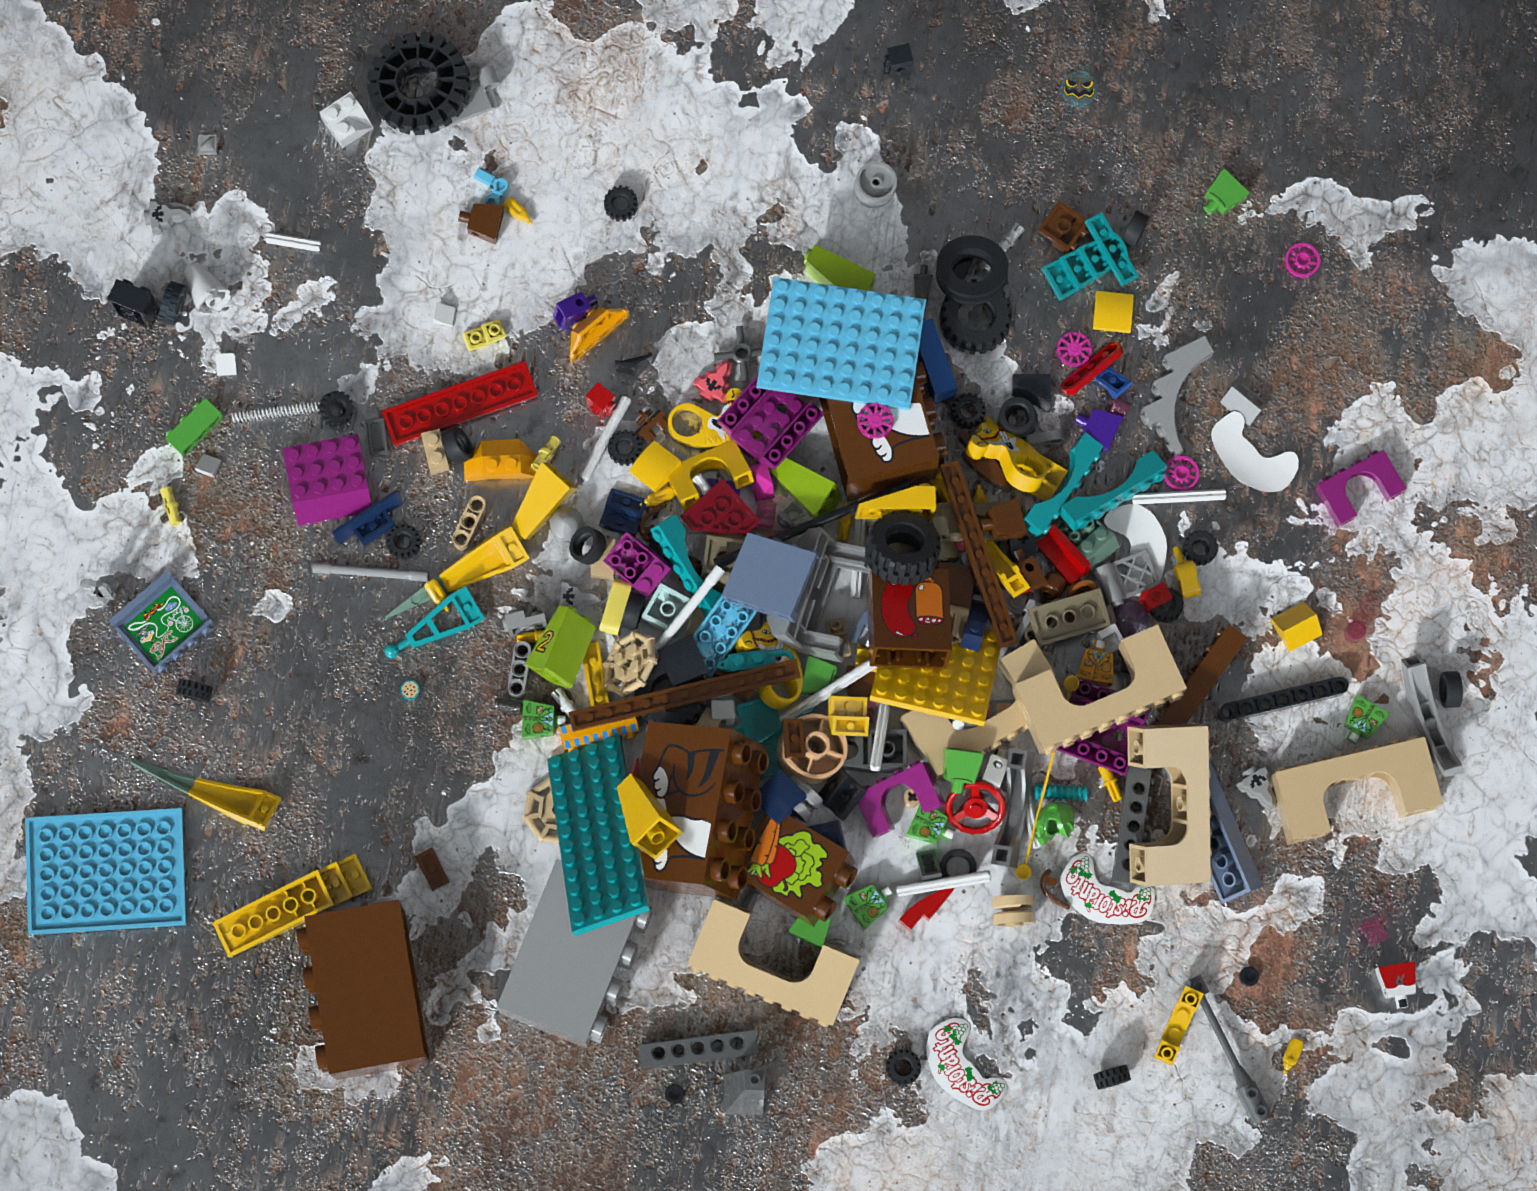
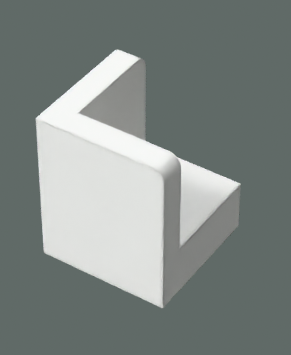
[1096,623,1124,653]
[709,700,735,725]

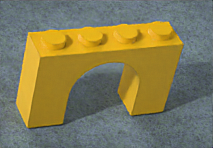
[668,440,754,511]

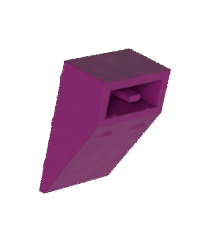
[603,532,673,598]

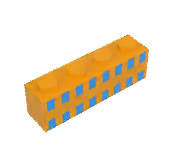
[558,717,639,753]

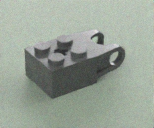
[841,729,908,773]

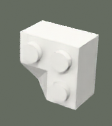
[320,92,373,149]

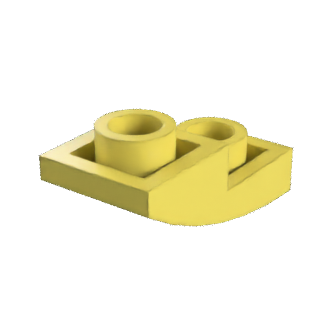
[462,319,506,352]

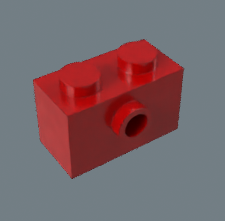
[585,382,616,420]

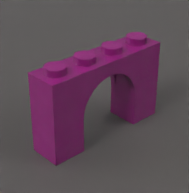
[1315,450,1407,528]
[858,760,946,837]

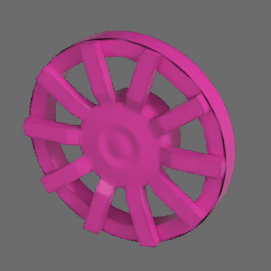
[1285,243,1320,278]
[1056,332,1092,367]
[857,403,894,439]
[1164,456,1199,491]

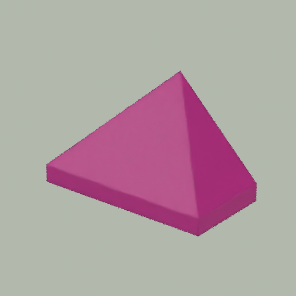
[748,463,774,503]

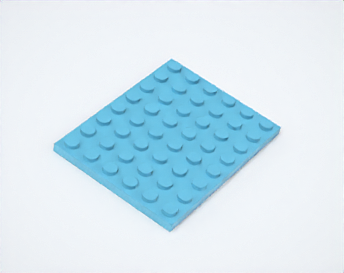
[756,277,926,411]
[25,808,187,935]

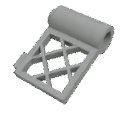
[1093,550,1160,608]

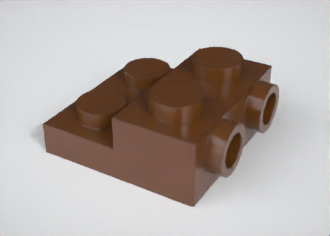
[1037,200,1089,254]

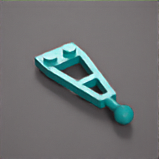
[384,585,485,658]

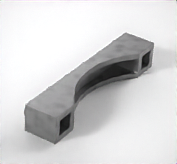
[991,748,1035,868]

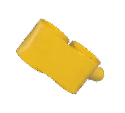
[1172,546,1201,599]

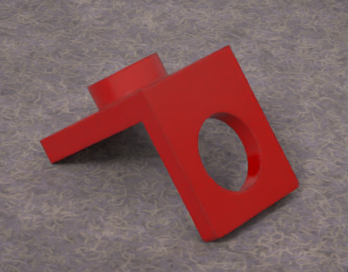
[1139,582,1173,614]

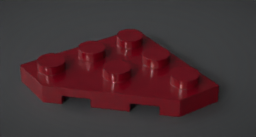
[680,478,761,534]

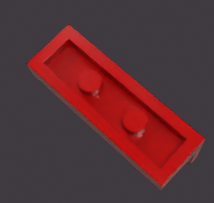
[1036,524,1091,585]

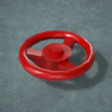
[945,780,1006,835]

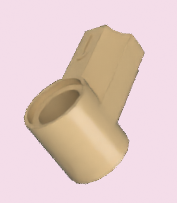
[950,604,969,644]

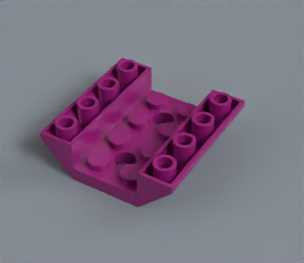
[717,375,825,470]
[1056,677,1150,776]

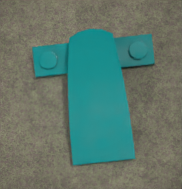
[1041,212,1139,301]

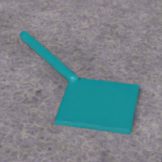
[757,706,817,743]

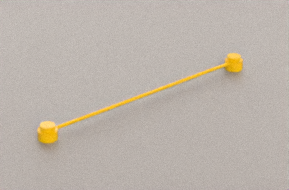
[1016,676,1079,880]

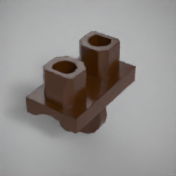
[634,409,668,443]

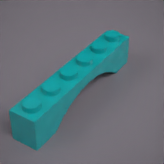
[1023,432,1103,537]
[1060,450,1167,531]
[650,514,722,618]

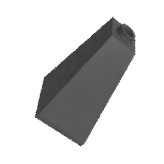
[724,1070,765,1115]

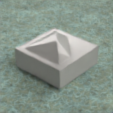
[198,135,218,155]

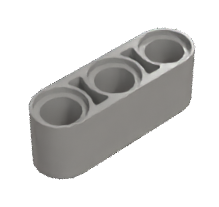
[508,641,532,699]

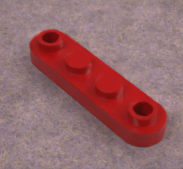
[1061,341,1124,395]

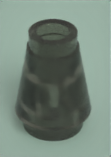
[494,697,523,716]

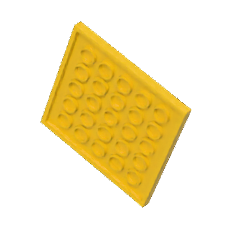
[870,625,1001,726]

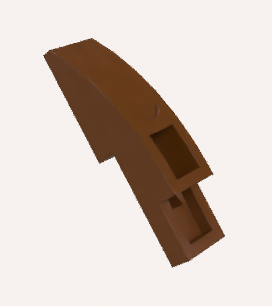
[957,428,1013,493]

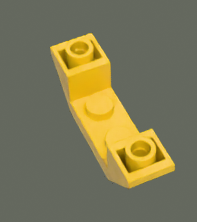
[1154,985,1204,1066]

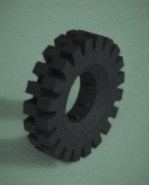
[367,32,471,135]

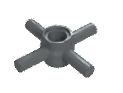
[714,326,762,382]

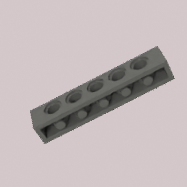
[1111,766,1154,886]
[638,1027,759,1070]

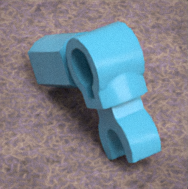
[474,167,509,205]

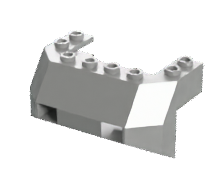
[767,527,871,663]

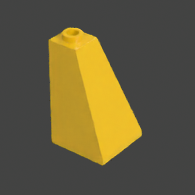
[511,462,578,540]
[617,773,683,860]

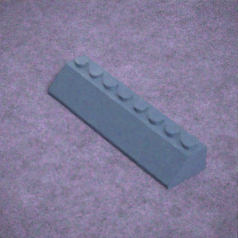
[1164,760,1264,904]

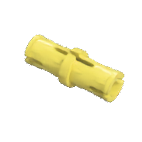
[531,436,561,471]
[160,486,182,526]

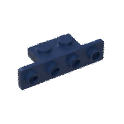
[332,491,403,546]

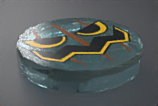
[1060,71,1098,108]

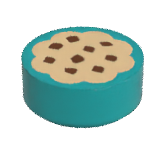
[400,680,420,700]

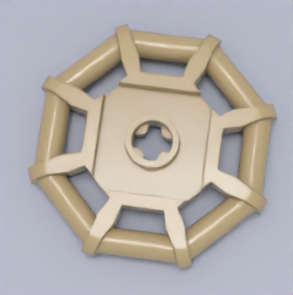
[602,629,658,698]
[522,775,559,843]

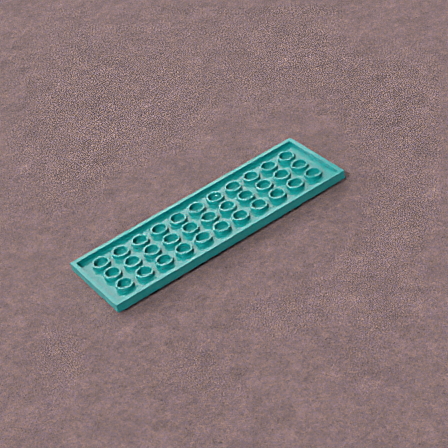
[547,734,650,936]

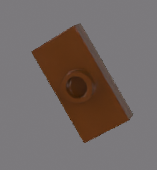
[782,718,805,759]
[415,848,450,891]

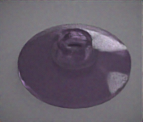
[1113,600,1149,638]

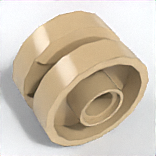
[991,895,1036,927]

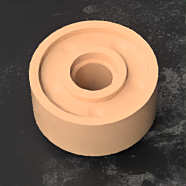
[777,714,848,785]

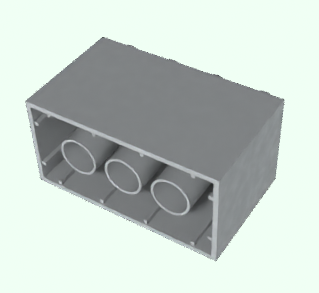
[496,859,653,1049]

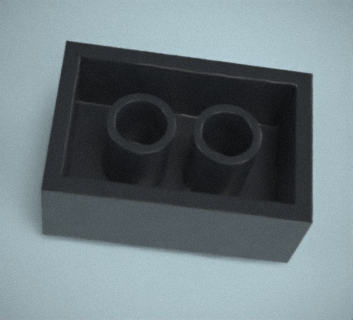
[107,279,160,329]

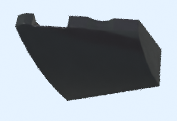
[1011,374,1051,413]

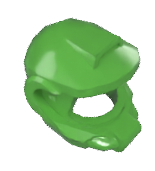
[1035,801,1074,845]

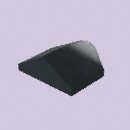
[615,352,653,377]

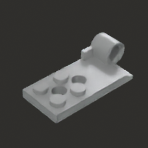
[418,66,500,133]

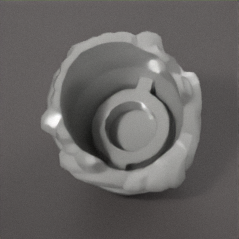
[550,507,585,542]

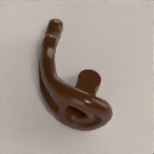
[639,502,667,542]
[1040,869,1071,910]

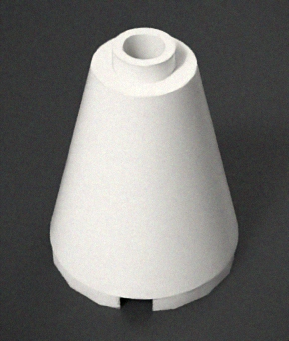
[184,263,231,315]

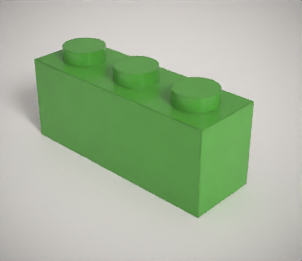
[165,398,224,458]

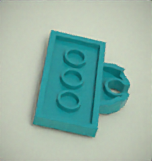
[733,698,784,779]

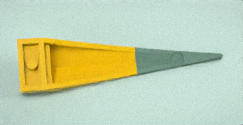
[385,525,530,618]
[130,759,282,831]

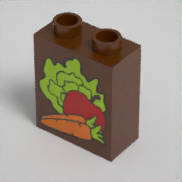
[744,814,858,927]

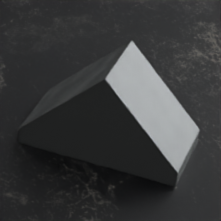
[916,850,942,881]

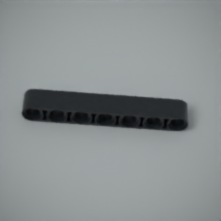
[1218,677,1349,723]

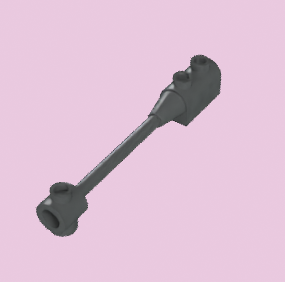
[1183,974,1273,1126]

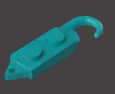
[717,649,795,674]

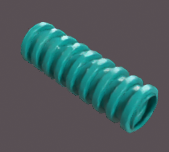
[1034,782,1088,802]

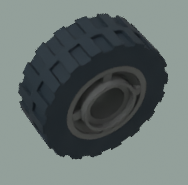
[159,281,187,325]

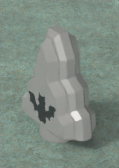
[144,199,191,236]
[555,579,601,612]
[1236,765,1277,811]

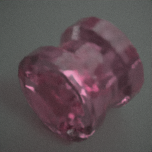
[1109,396,1132,420]

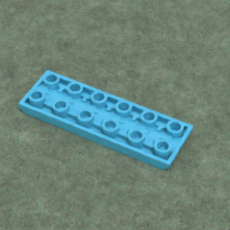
[693,594,757,677]

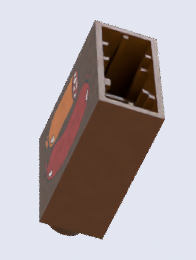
[867,567,952,669]

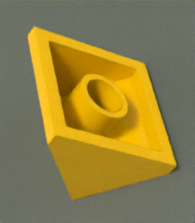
[1270,601,1323,652]

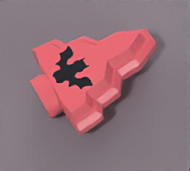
[692,359,732,403]

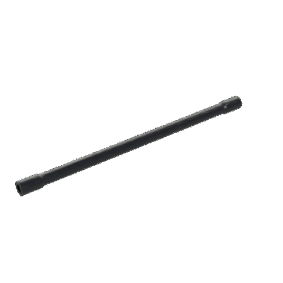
[713,479,911,568]

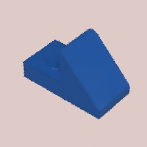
[1095,366,1132,400]

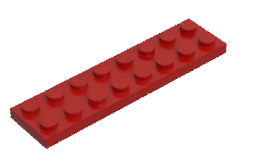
[382,361,538,447]

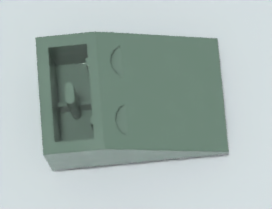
[1055,518,1120,571]

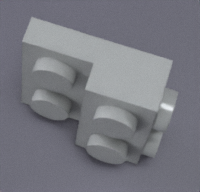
[501,609,547,637]

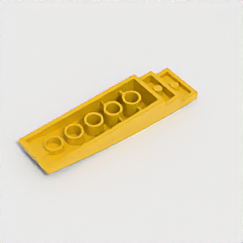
[212,853,373,958]

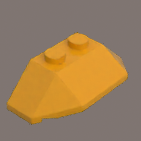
[570,307,630,364]
[464,439,537,481]

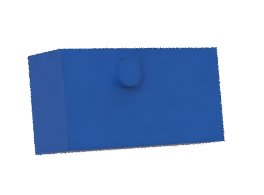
[917,318,957,404]

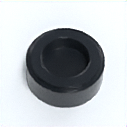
[1239,967,1259,987]
[665,1084,684,1104]

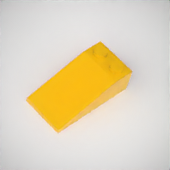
[855,483,936,519]

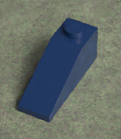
[961,602,988,652]

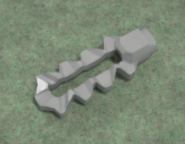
[80,579,116,607]

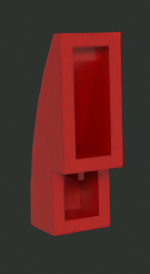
[898,888,954,931]

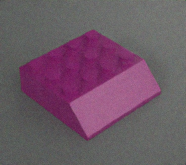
[282,434,372,526]

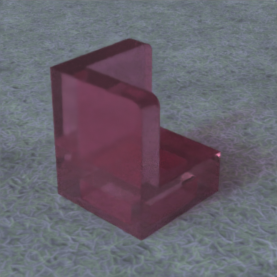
[1358,918,1389,947]

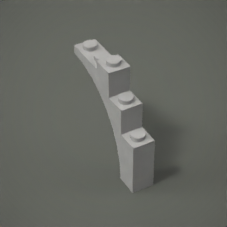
[1140,336,1214,457]
[1401,654,1463,777]

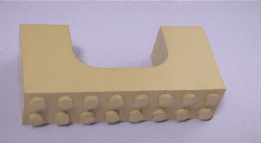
[1012,625,1187,755]
[899,639,1070,782]
[1127,723,1212,886]
[1271,735,1444,845]
[687,897,861,1027]

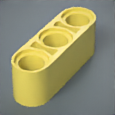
[599,578,633,636]

